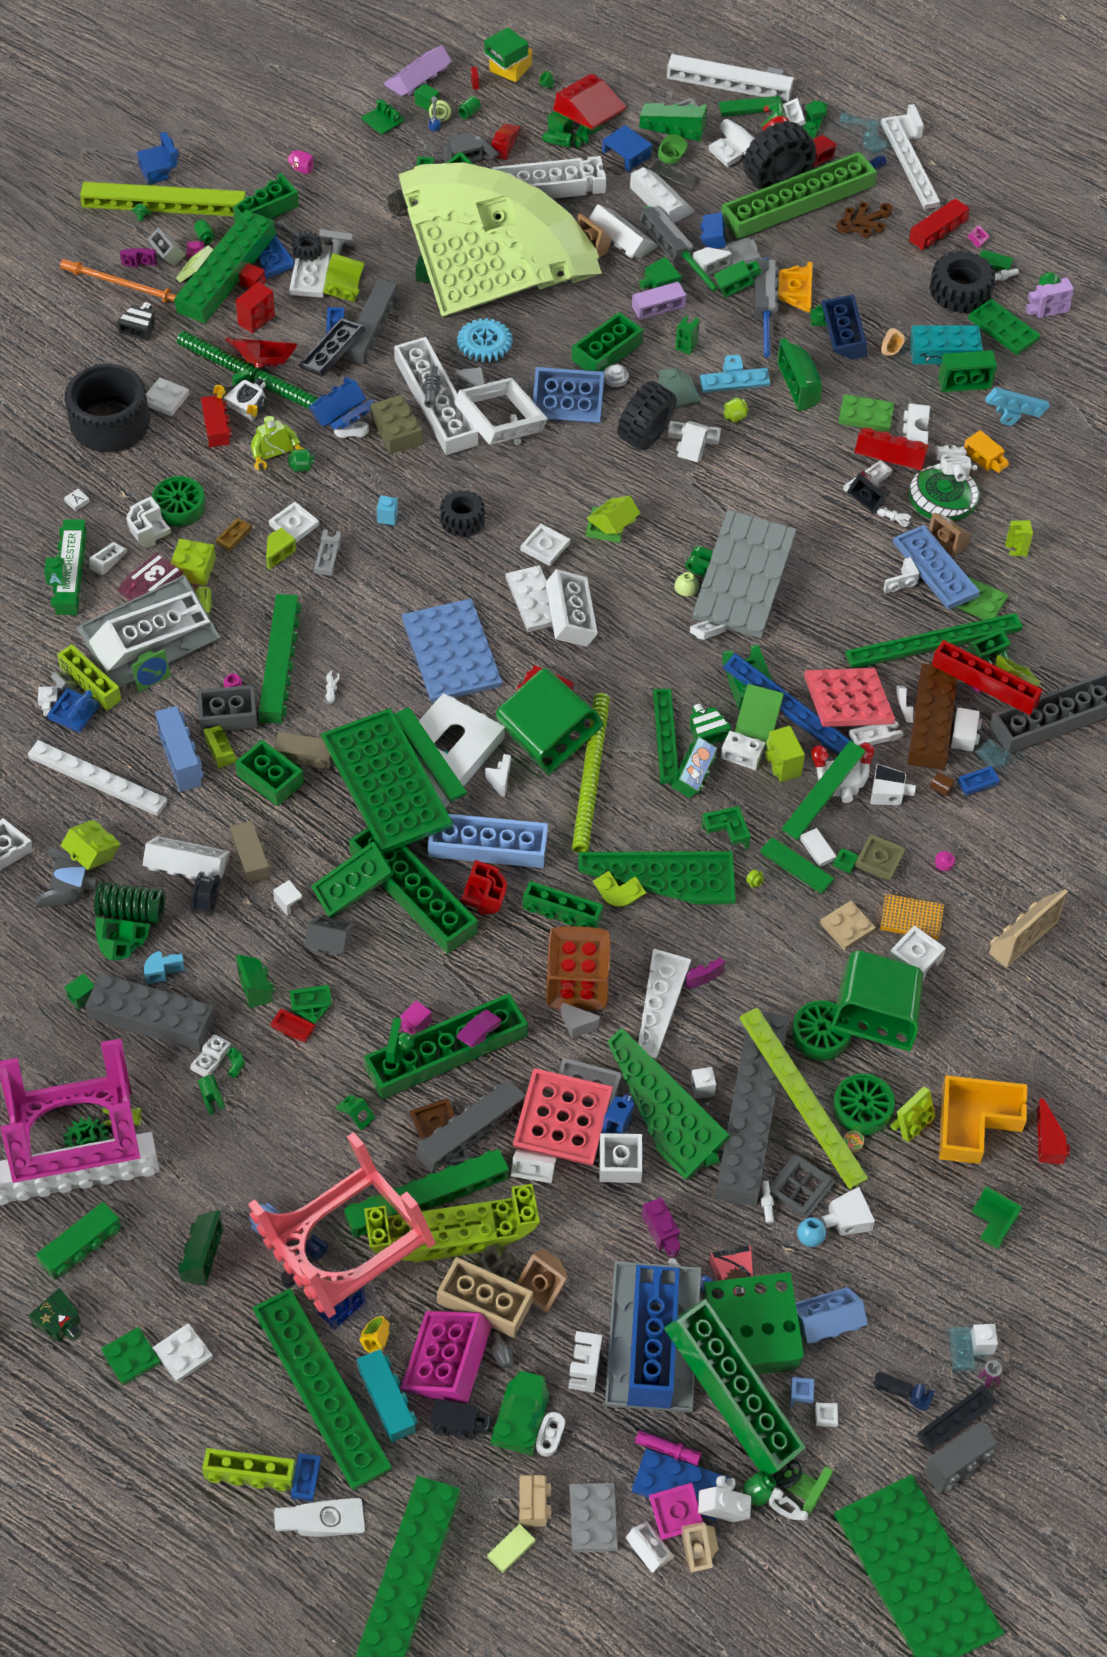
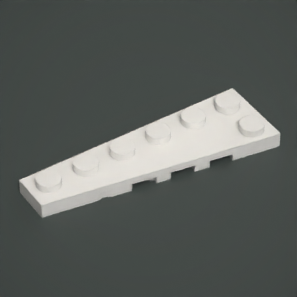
[638,949,691,1061]

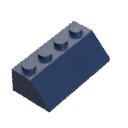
[821,294,868,360]

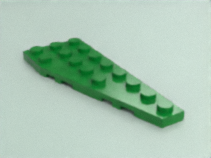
[578,851,736,905]
[607,1027,731,1181]

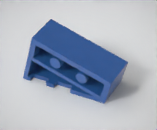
[308,377,366,426]

